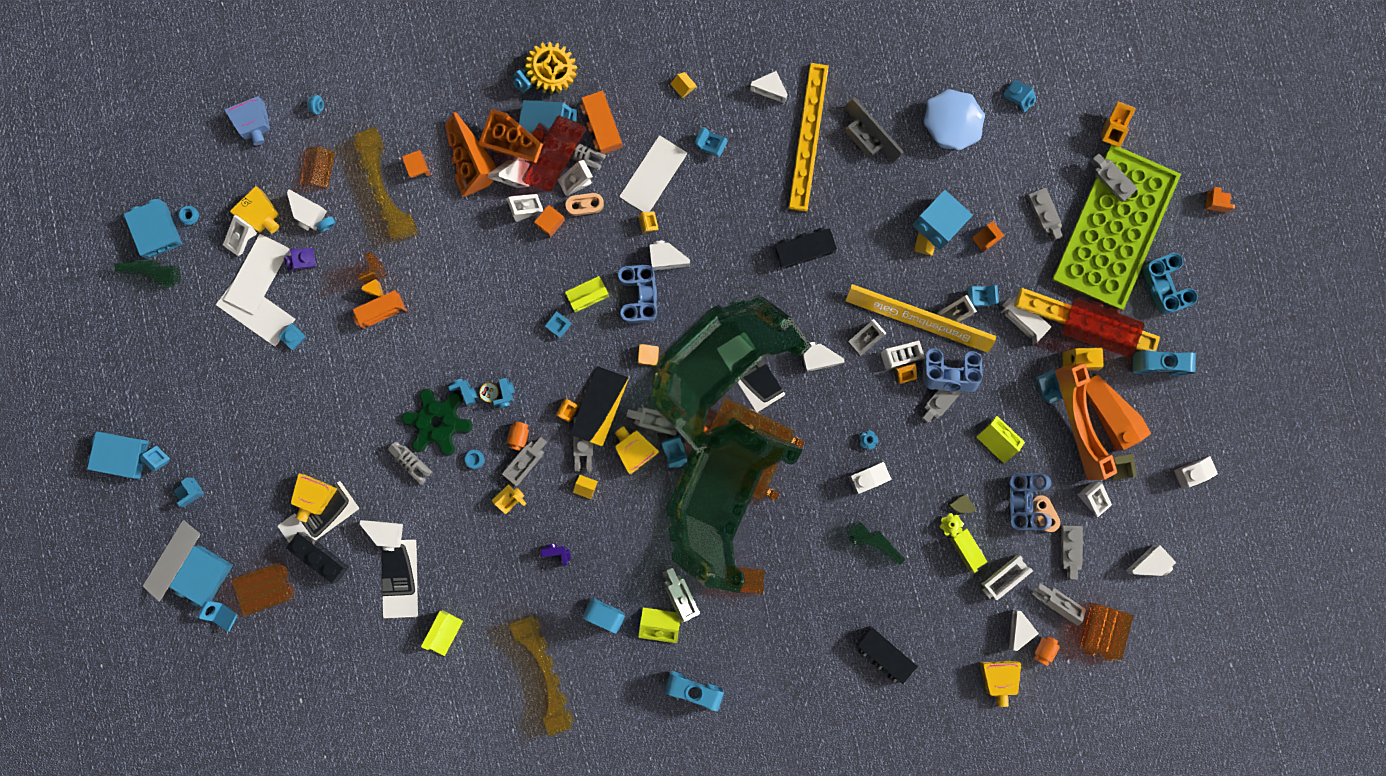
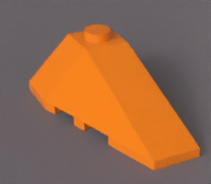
[478,109,543,163]
[445,112,496,197]
[1086,375,1151,451]

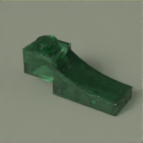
[115,260,181,288]
[847,521,905,565]

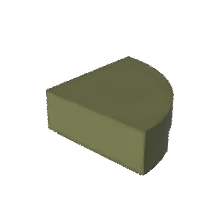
[949,494,977,513]

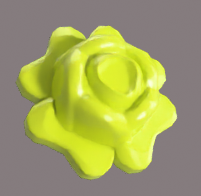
[940,513,964,537]

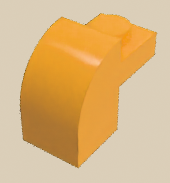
[1101,101,1135,147]

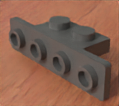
[844,97,904,163]

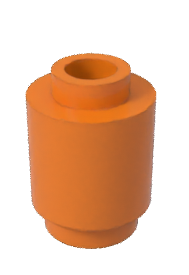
[506,421,529,451]
[1033,636,1060,666]

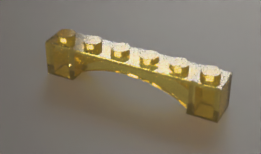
[353,127,419,243]
[509,615,574,737]

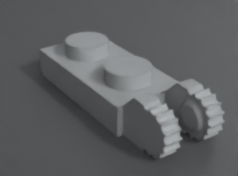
[574,417,593,471]

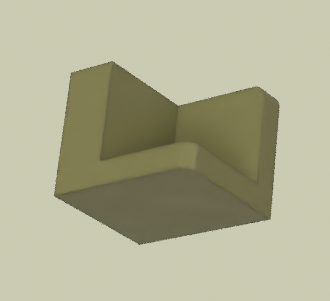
[1112,454,1137,480]

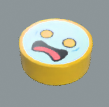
[480,383,500,403]

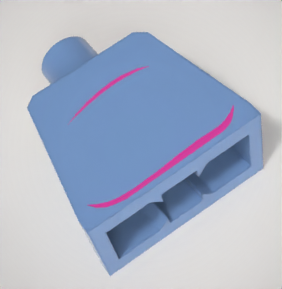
[225,96,270,146]

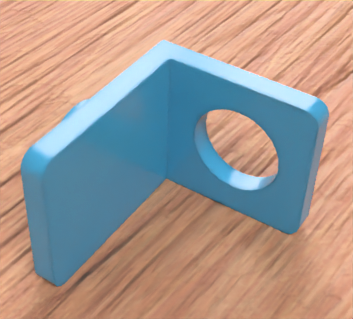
[197,600,238,632]

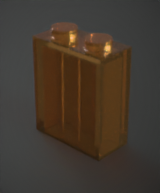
[231,563,294,617]
[1078,603,1134,662]

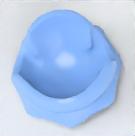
[924,89,985,150]

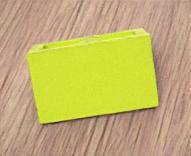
[565,276,609,313]
[977,416,1025,463]
[949,529,987,573]
[639,607,680,643]
[421,610,463,656]

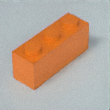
[580,90,623,154]

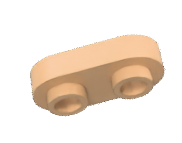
[566,193,604,216]
[1033,495,1060,532]

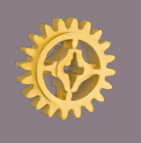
[524,42,577,94]

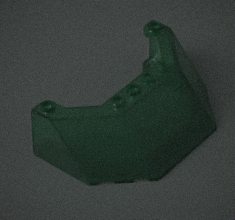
[648,295,812,454]
[666,418,803,593]

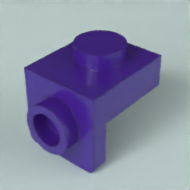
[284,248,316,272]
[541,543,571,566]

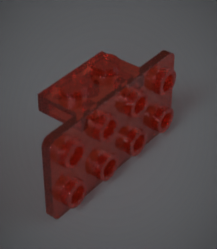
[522,115,586,192]
[1062,299,1145,358]

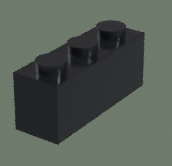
[774,227,837,270]
[286,532,349,584]
[856,626,918,684]

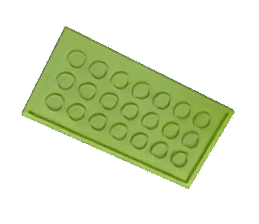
[1051,144,1181,311]

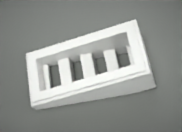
[881,341,925,370]

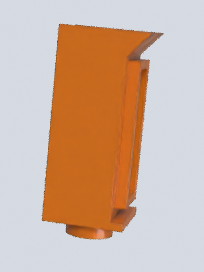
[353,290,407,329]

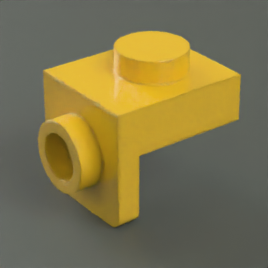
[492,484,527,514]

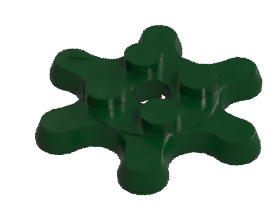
[402,389,473,456]

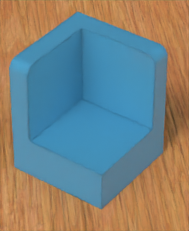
[174,477,204,507]

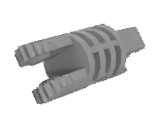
[557,140,606,170]
[388,442,432,485]

